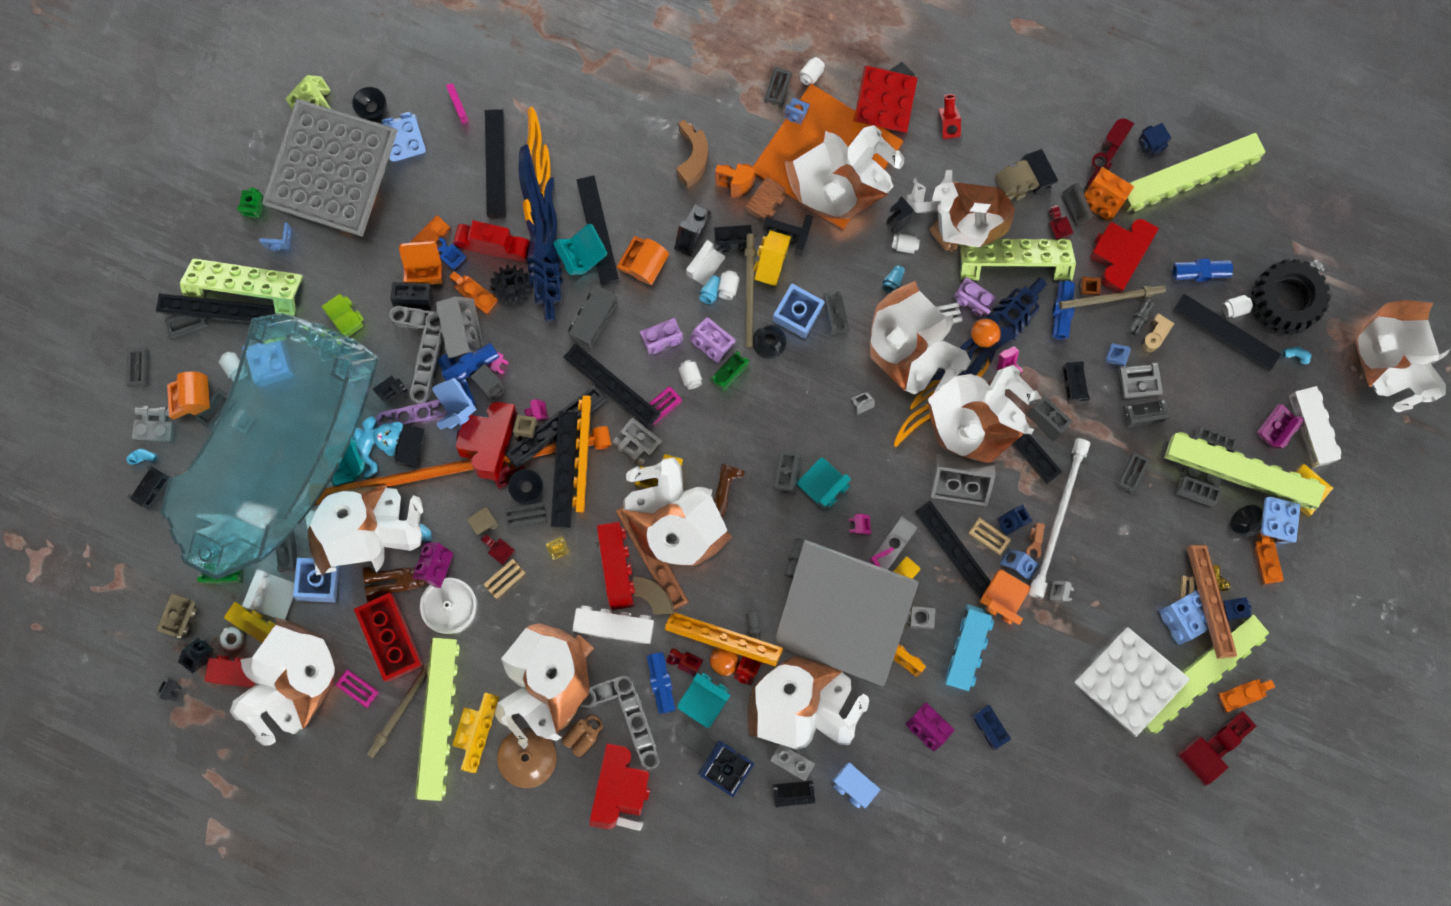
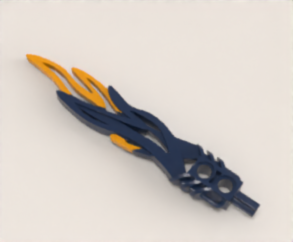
[518,106,563,322]
[894,277,1047,447]

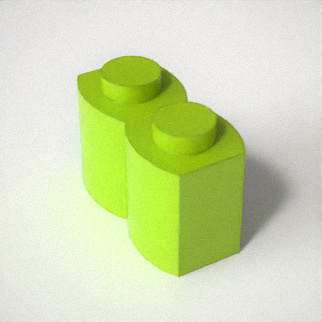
[321,294,364,339]

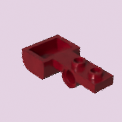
[1084,118,1135,190]
[1176,711,1257,786]

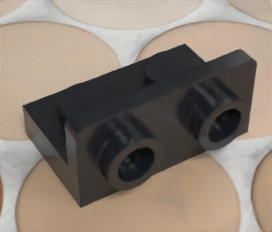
[714,225,752,253]
[373,375,409,402]

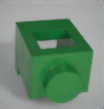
[237,187,264,218]

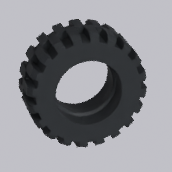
[1250,259,1331,335]

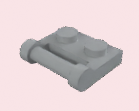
[1118,362,1163,399]

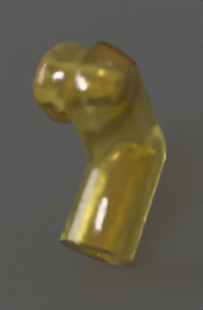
[1212,565,1231,592]

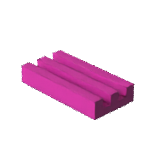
[446,83,468,124]
[649,386,682,425]
[336,669,379,708]

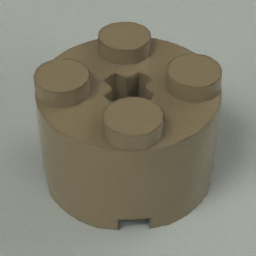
[994,160,1039,200]

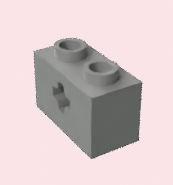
[770,744,815,781]

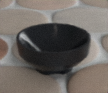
[352,87,387,120]
[753,324,786,359]
[508,469,544,504]
[1231,505,1263,537]

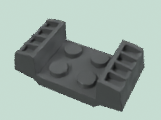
[1176,426,1238,507]

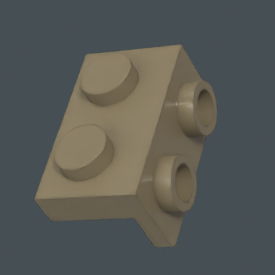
[156,593,197,639]

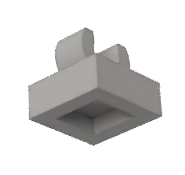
[1049,581,1074,602]

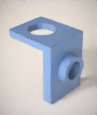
[784,98,810,124]
[260,222,292,251]
[1000,548,1039,581]

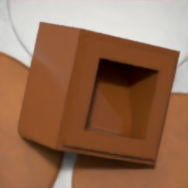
[1080,276,1101,297]

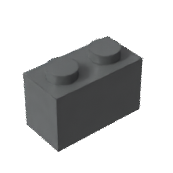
[470,364,505,401]

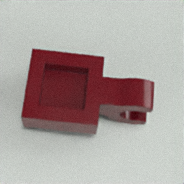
[1048,205,1074,240]
[494,463,525,489]
[480,534,515,565]
[666,648,703,677]

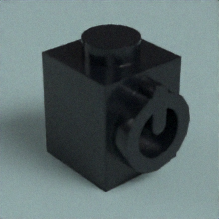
[178,638,213,674]

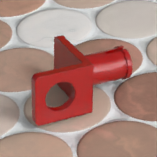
[938,94,961,139]

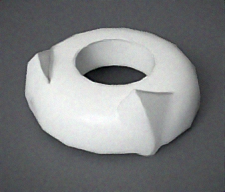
[220,626,246,652]

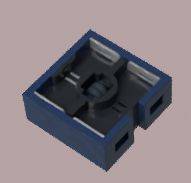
[697,740,755,797]

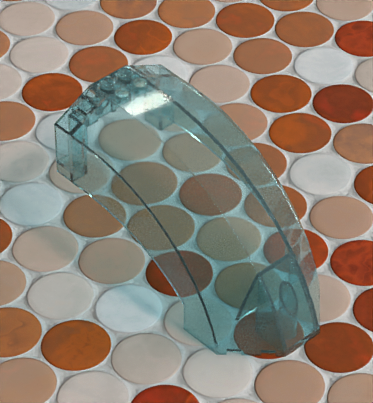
[160,313,379,580]

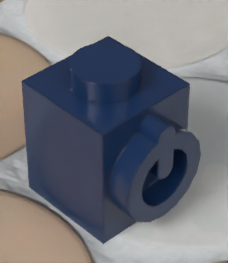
[1139,123,1172,154]
[997,504,1033,536]
[1222,597,1252,621]

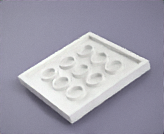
[1075,627,1190,737]

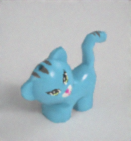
[349,416,403,479]

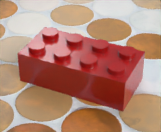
[354,593,424,683]

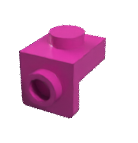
[996,346,1023,374]

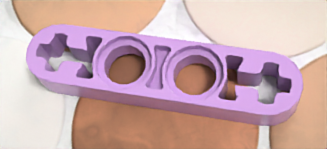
[376,400,448,426]

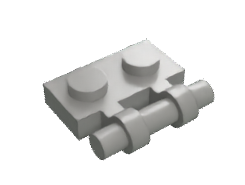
[132,406,174,442]
[612,417,662,467]

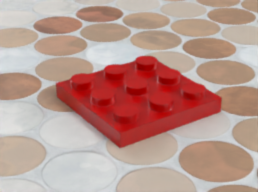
[853,66,918,133]

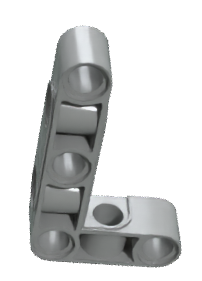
[389,306,444,404]
[869,516,918,570]
[580,676,660,770]

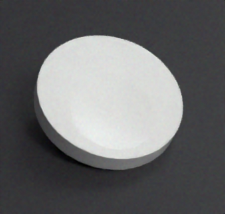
[420,578,478,635]

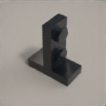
[674,205,711,256]
[763,214,813,256]

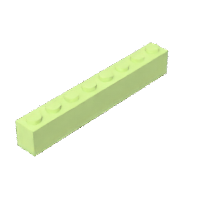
[1123,133,1266,212]
[1164,432,1325,511]
[1144,615,1269,734]
[415,638,459,801]

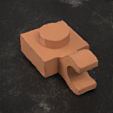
[1025,523,1045,558]

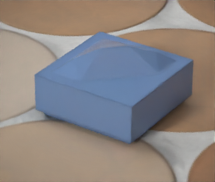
[1106,343,1131,366]

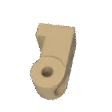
[1141,313,1174,352]

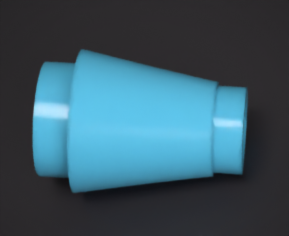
[882,265,905,293]
[699,275,720,304]

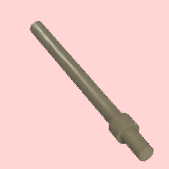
[744,234,756,347]
[1059,286,1166,309]
[367,661,428,758]

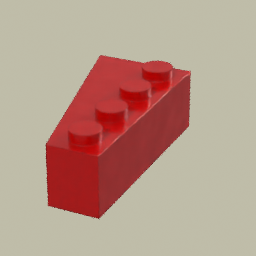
[597,521,635,611]
[204,655,256,688]

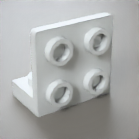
[242,569,294,620]

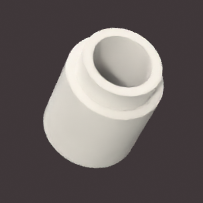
[799,57,825,85]
[892,232,920,254]
[718,271,740,300]
[1222,295,1253,318]
[218,352,246,381]
[678,360,702,390]

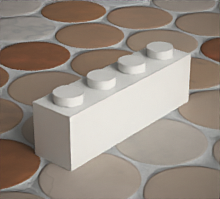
[1289,386,1341,468]
[572,606,655,645]

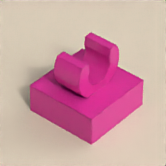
[486,352,508,374]
[524,399,549,422]
[849,514,871,535]

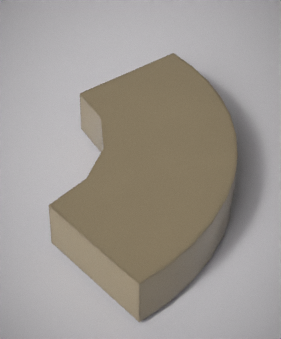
[633,576,674,615]

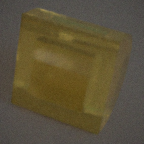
[545,536,570,560]

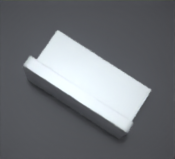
[686,240,725,286]

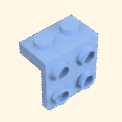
[380,112,426,162]
[432,378,476,430]
[1261,497,1301,544]
[1158,590,1209,645]

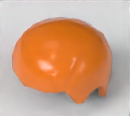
[971,319,1001,347]
[709,647,739,676]

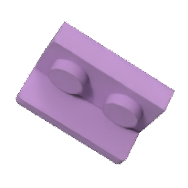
[953,277,997,318]
[689,317,736,363]
[640,318,683,354]

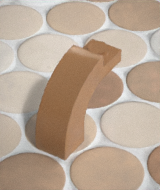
[676,119,708,189]

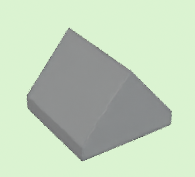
[850,392,875,415]

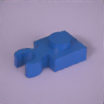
[438,237,467,271]

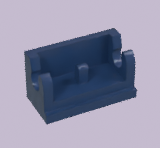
[971,704,1011,750]

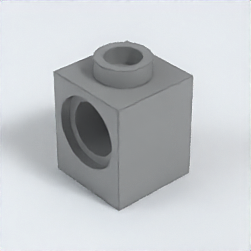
[906,606,936,630]

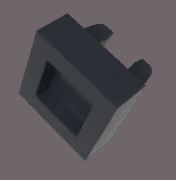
[156,676,182,701]

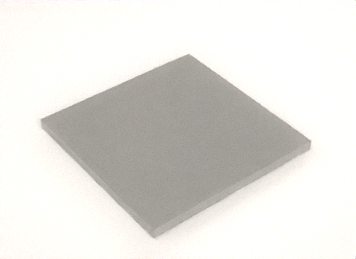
[262,99,398,237]
[773,540,919,687]

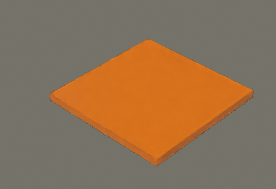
[753,84,903,230]

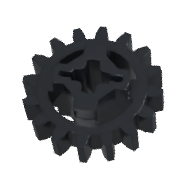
[490,264,531,306]

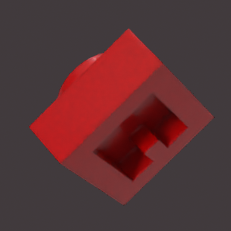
[734,656,762,686]

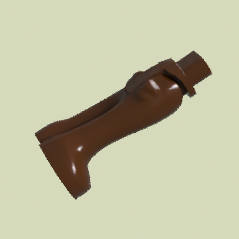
[713,464,745,518]
[363,567,428,603]

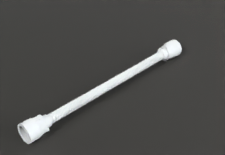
[1028,438,1091,599]

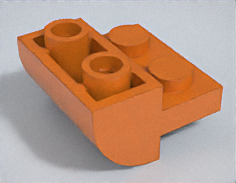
[715,163,756,198]
[616,236,669,285]
[167,371,210,420]

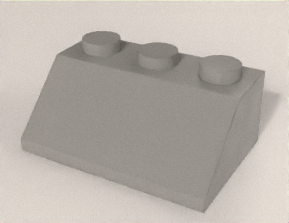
[436,296,484,358]
[931,454,996,507]

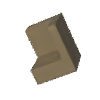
[513,415,539,441]
[466,507,499,535]

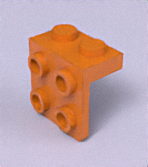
[1084,167,1134,221]
[399,241,443,285]
[980,570,1030,625]

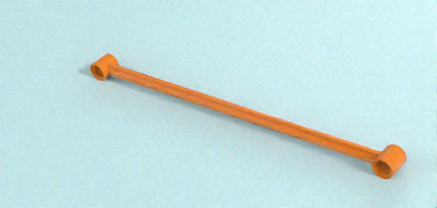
[307,426,612,507]

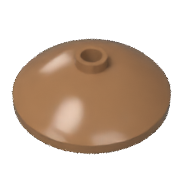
[497,728,557,788]

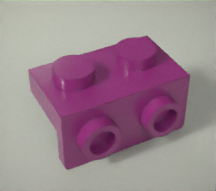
[1257,404,1304,449]
[412,542,454,588]
[906,702,955,752]

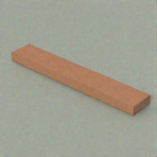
[616,507,689,611]
[1187,545,1237,659]

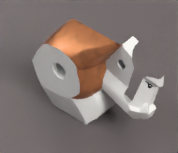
[784,126,905,219]
[906,170,1015,247]
[870,280,971,394]
[1355,300,1450,412]
[928,365,1042,463]
[623,458,734,566]
[308,485,423,577]
[230,617,335,746]
[495,623,589,750]
[747,656,870,752]

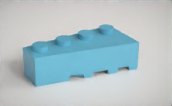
[945,604,994,691]

